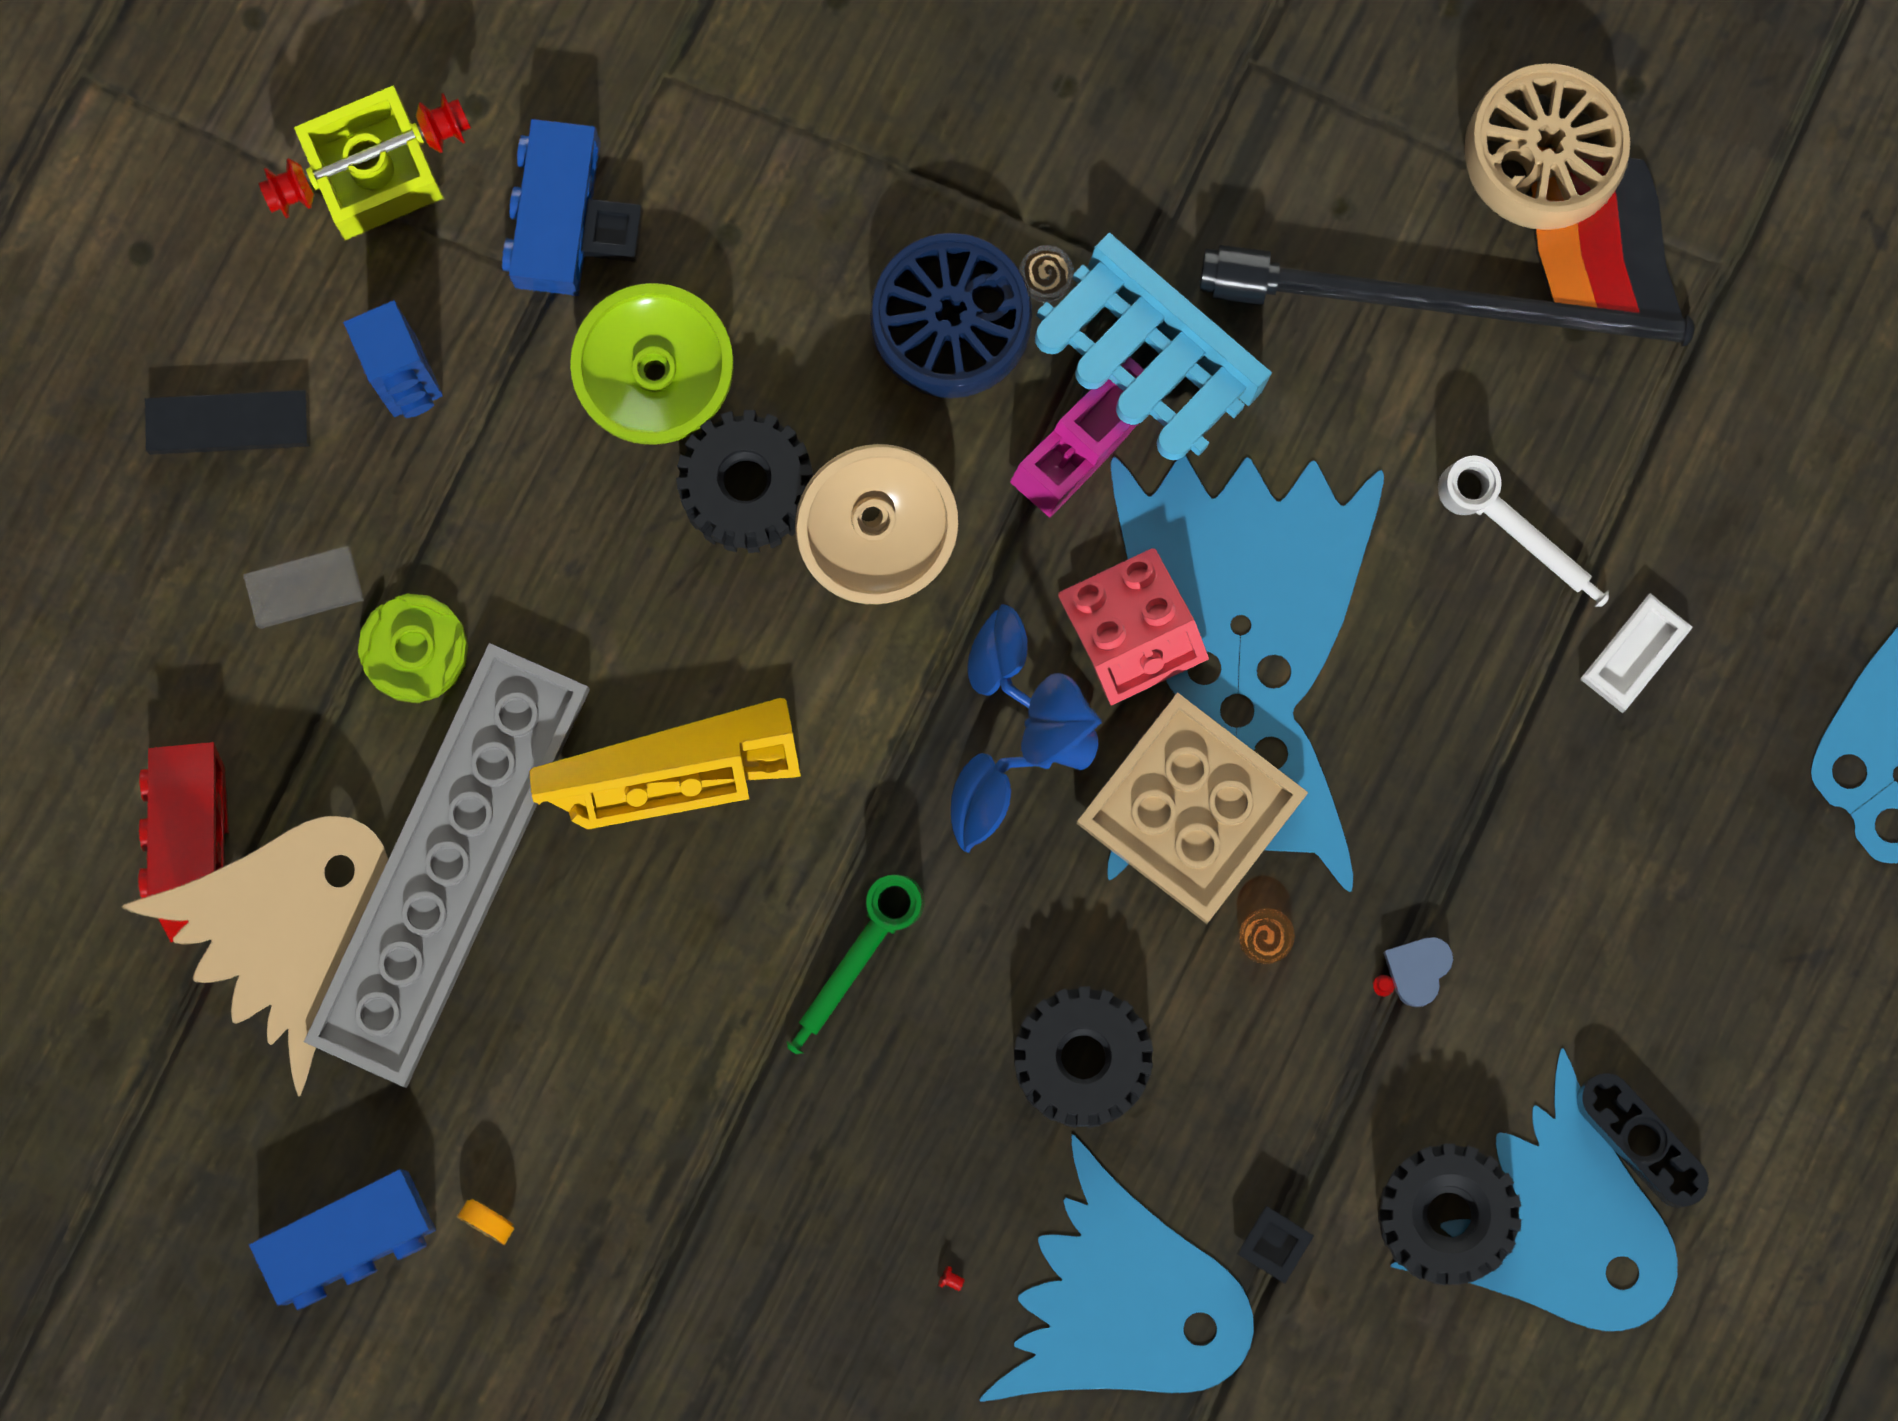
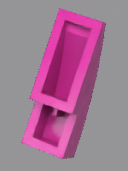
[1010,357,1144,518]

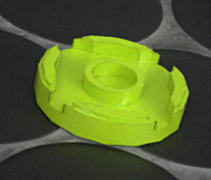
[358,593,468,703]

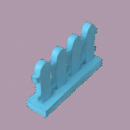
[1035,232,1272,460]

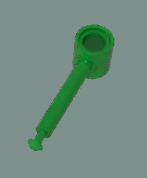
[786,875,925,1054]

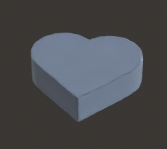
[1383,937,1453,1007]

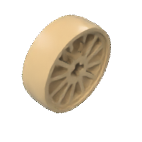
[1465,64,1630,230]

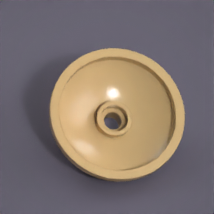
[795,444,958,604]

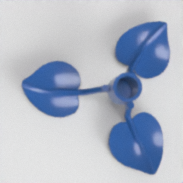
[951,604,1101,853]

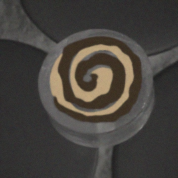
[1020,245,1073,302]

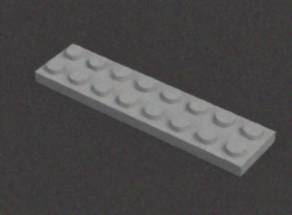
[304,643,590,1088]

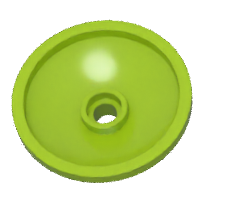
[570,283,734,445]

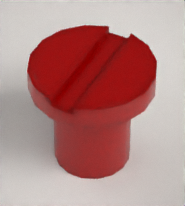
[1373,975,1395,997]
[938,1266,965,1291]

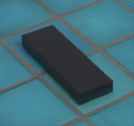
[145,390,310,455]

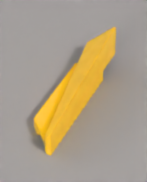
[529,698,801,829]

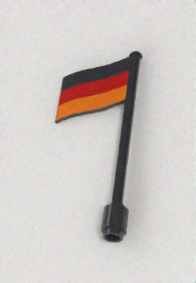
[1200,146,1695,347]

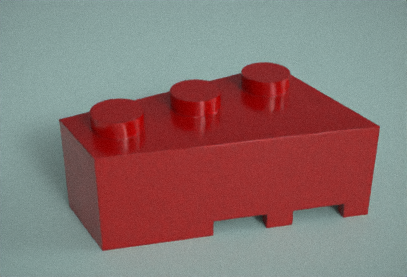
[138,742,229,942]

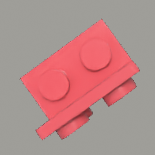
[1058,548,1209,706]

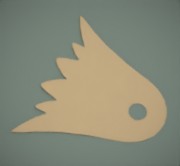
[123,816,388,1096]

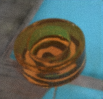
[1239,908,1295,965]

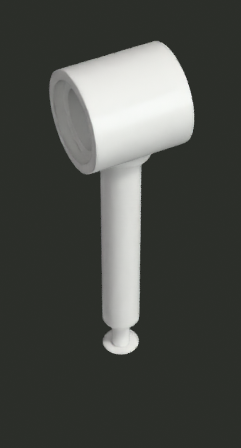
[1438,456,1609,607]

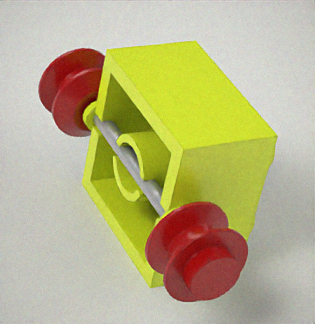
[258,85,471,240]

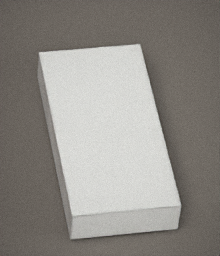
[1580,594,1693,713]

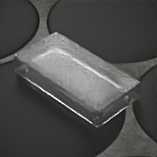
[243,546,364,629]

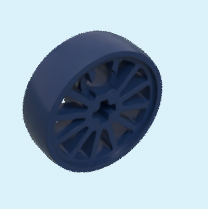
[870,233,1032,398]

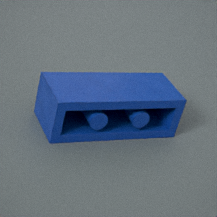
[502,119,600,296]
[343,300,443,418]
[249,1169,437,1310]

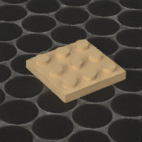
[1077,693,1308,924]

